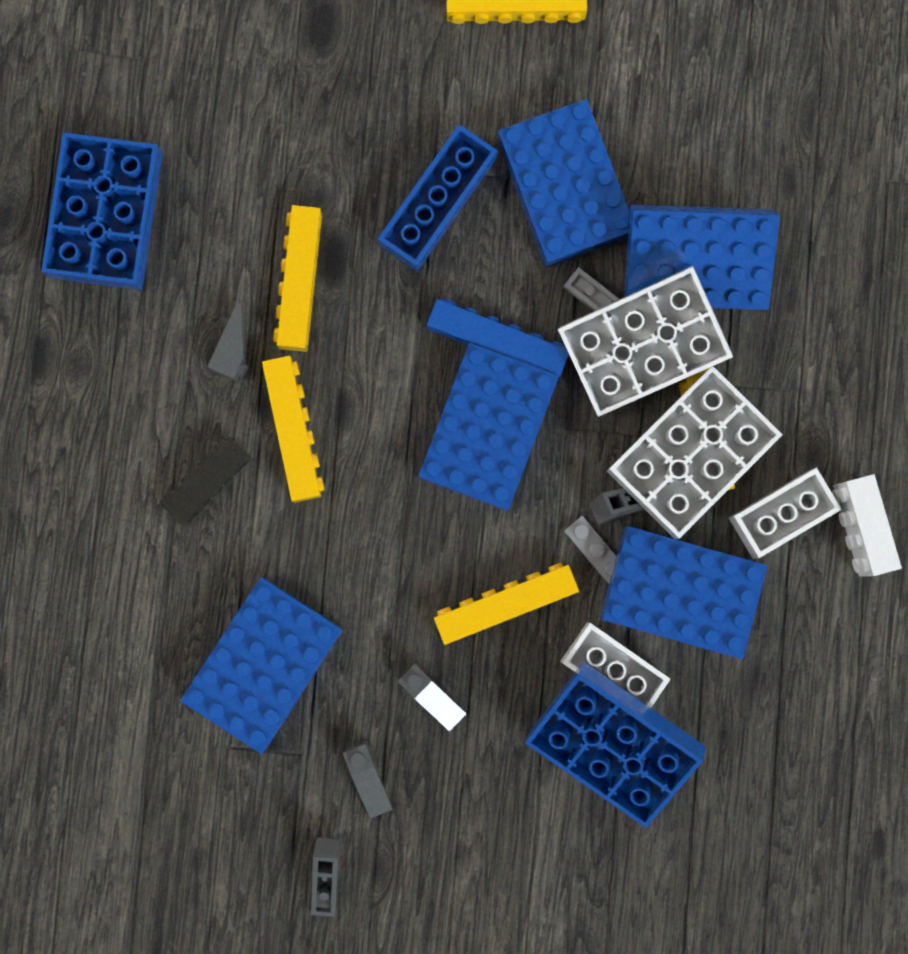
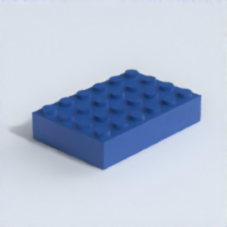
[497,99,630,268]
[41,132,163,290]
[623,205,780,310]
[418,343,559,512]
[599,526,768,659]
[180,577,344,754]
[525,661,706,828]

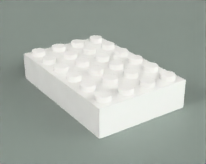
[558,266,733,417]
[607,366,783,539]

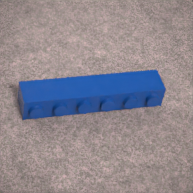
[427,298,569,380]

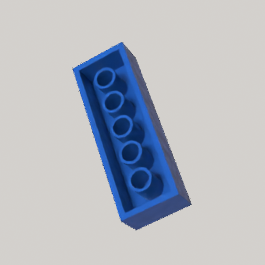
[377,124,498,272]

